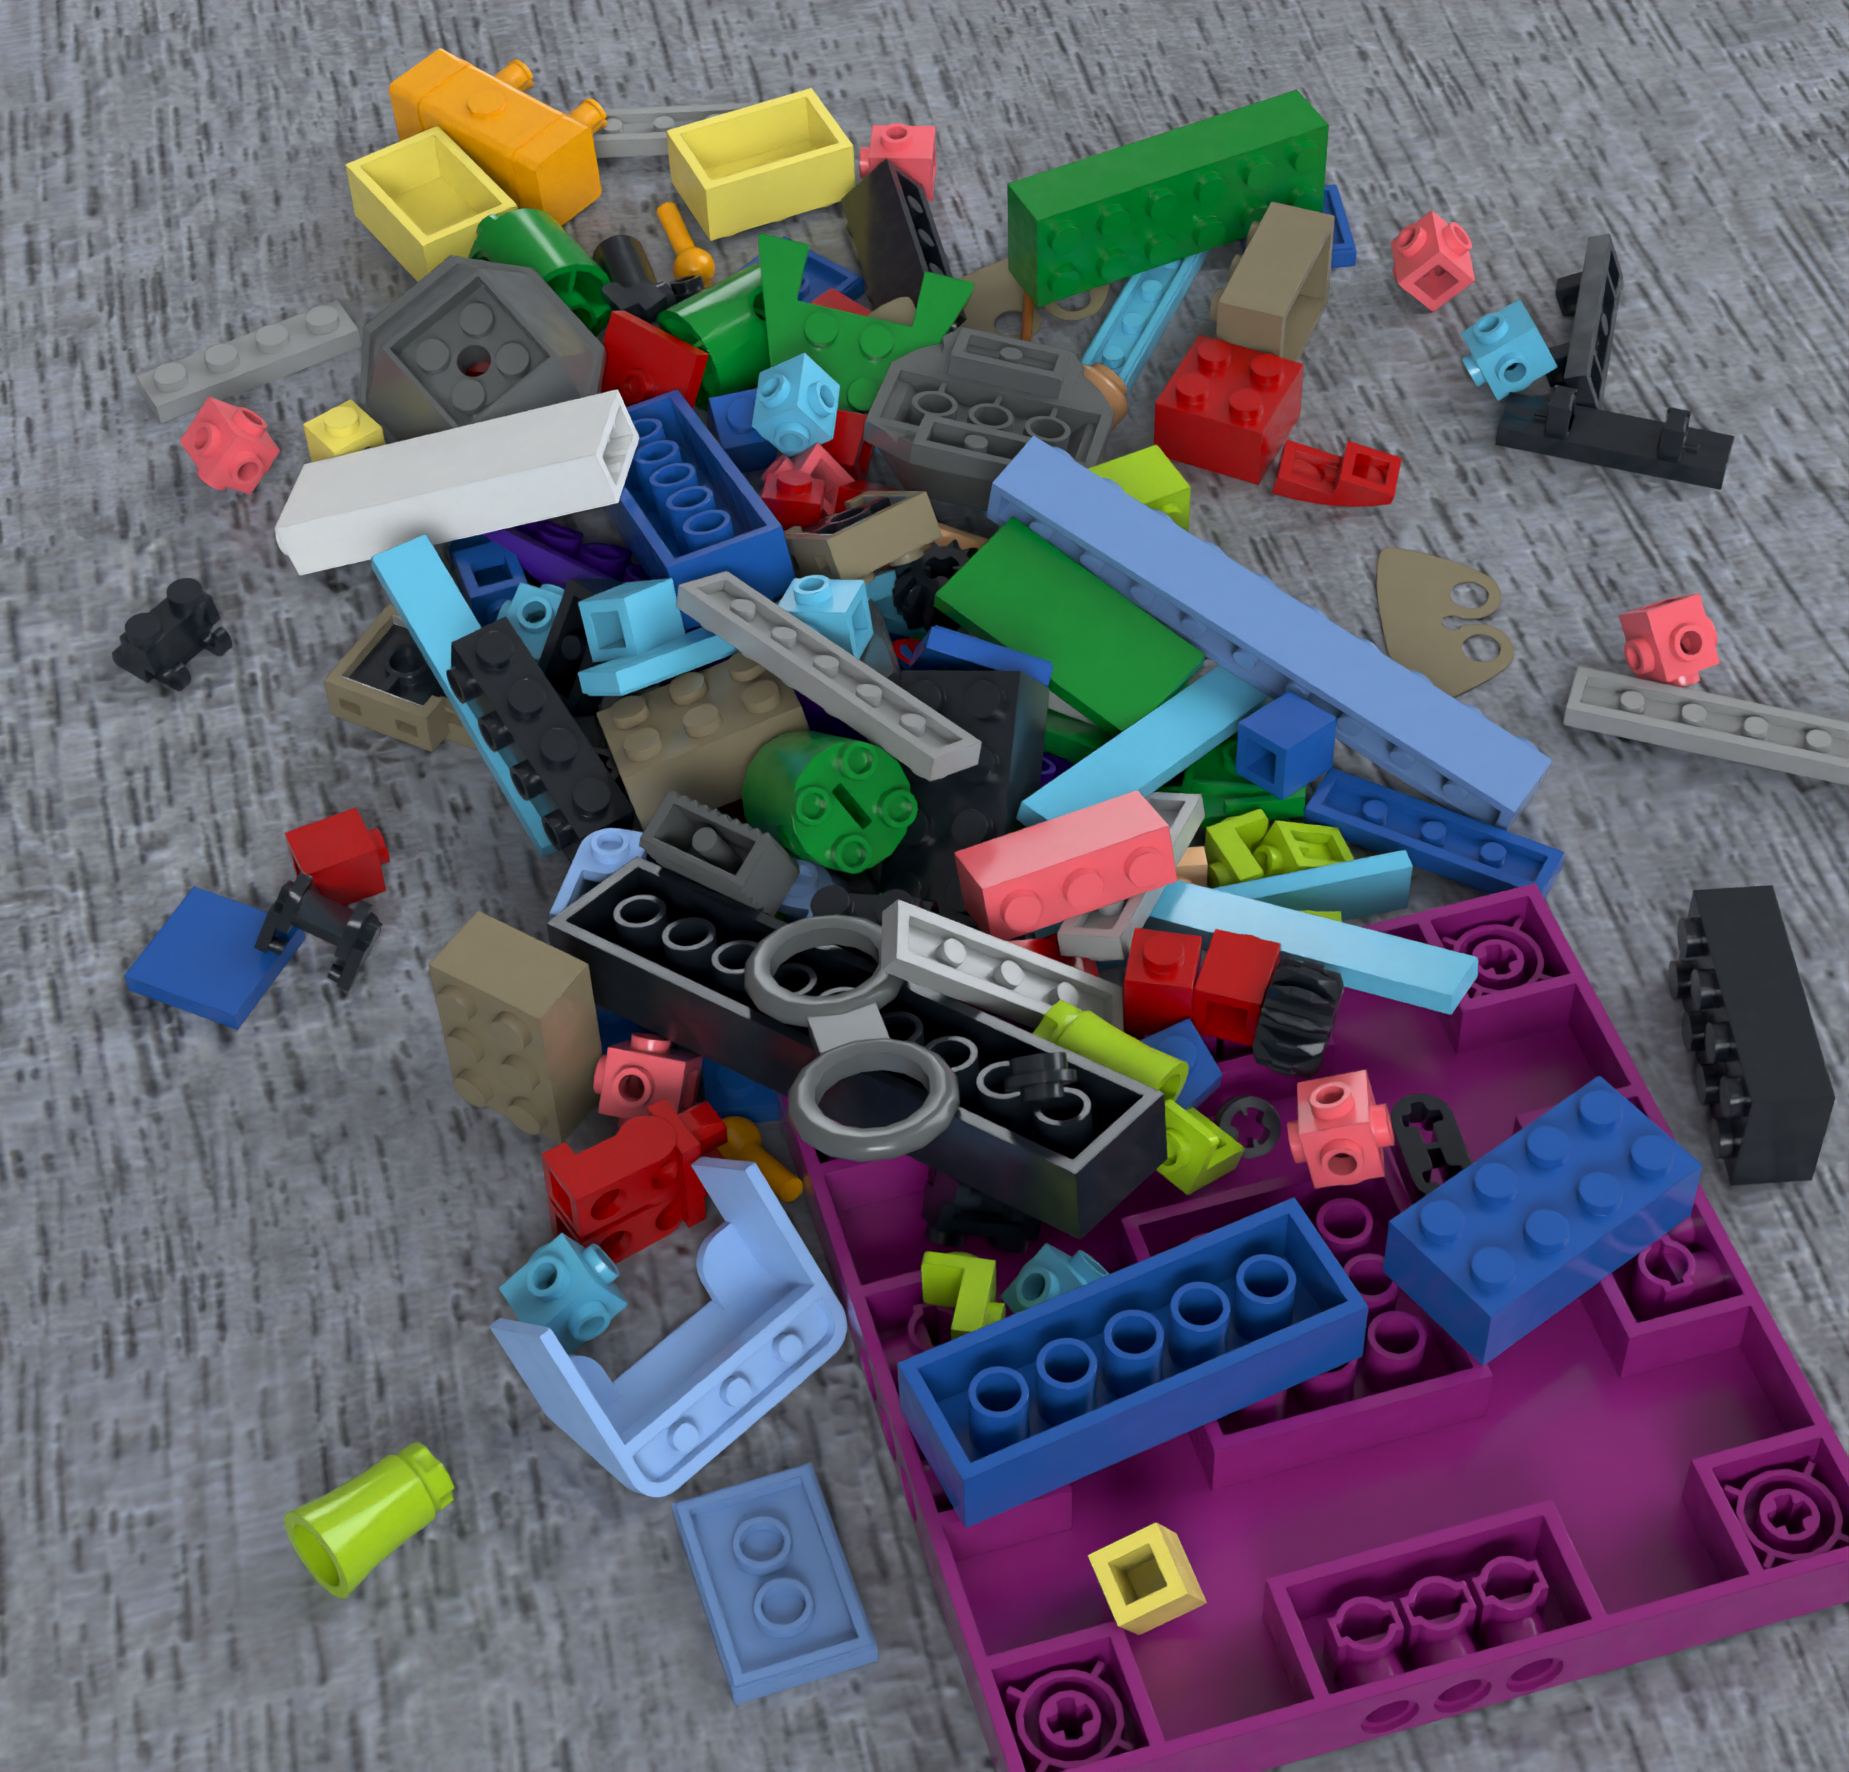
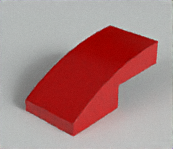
[1272,440,1402,507]

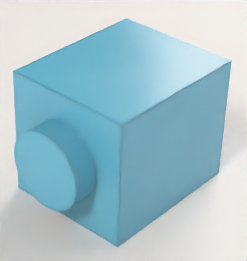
[578,578,686,662]

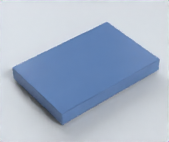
[671,1462,879,1706]

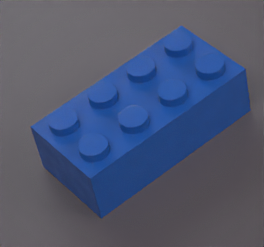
[1383,1076,1703,1366]

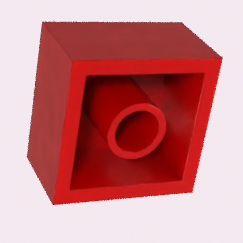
[1154,335,1304,485]

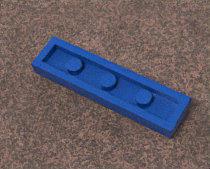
[1304,768,1565,899]

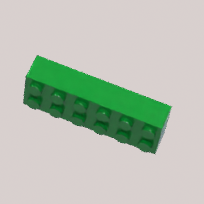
[1007,89,1329,308]

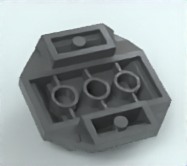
[359,255,607,444]
[863,327,1114,511]

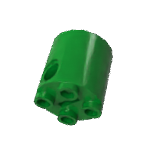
[468,208,613,337]
[656,263,770,411]
[741,729,918,874]

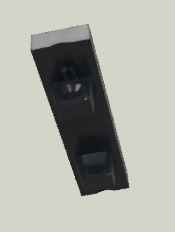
[1546,234,1623,410]
[1495,385,1735,490]

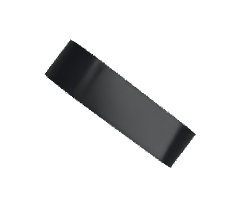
[1390,1093,1472,1205]

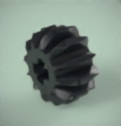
[892,539,978,633]
[1252,958,1344,1079]

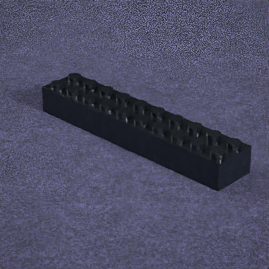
[546,856,1168,1240]

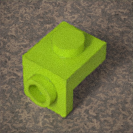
[1205,809,1268,889]
[1156,1099,1245,1195]
[921,1251,1006,1340]

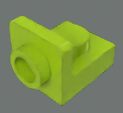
[1253,820,1354,878]

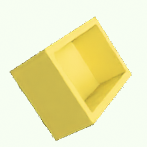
[666,88,855,241]
[345,126,518,282]

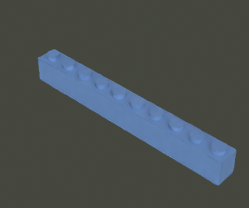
[986,435,1552,831]

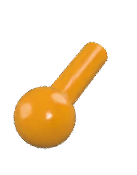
[656,202,715,282]
[717,1116,803,1202]

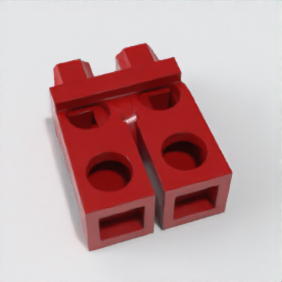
[541,1098,728,1264]

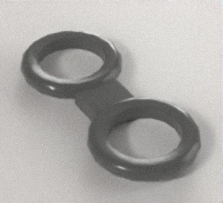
[744,914,960,1162]

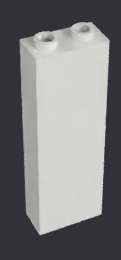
[274,389,640,576]

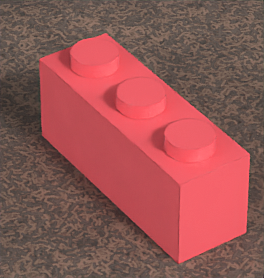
[954,790,1177,941]

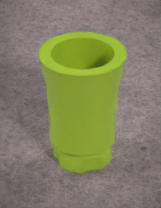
[1032,1000,1189,1102]
[284,1442,454,1599]

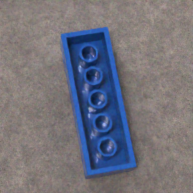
[602,389,795,631]
[897,1197,1368,1528]

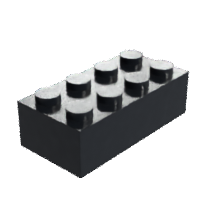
[879,670,1049,941]
[1668,885,1836,1186]

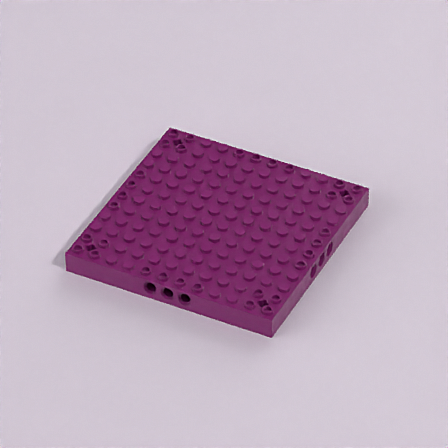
[777,883,1849,1772]

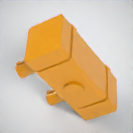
[389,48,608,226]

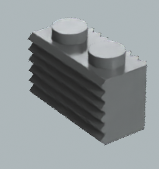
[639,790,800,917]

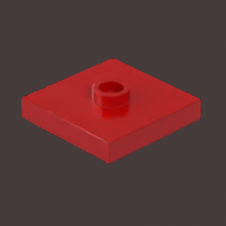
[601,310,709,409]

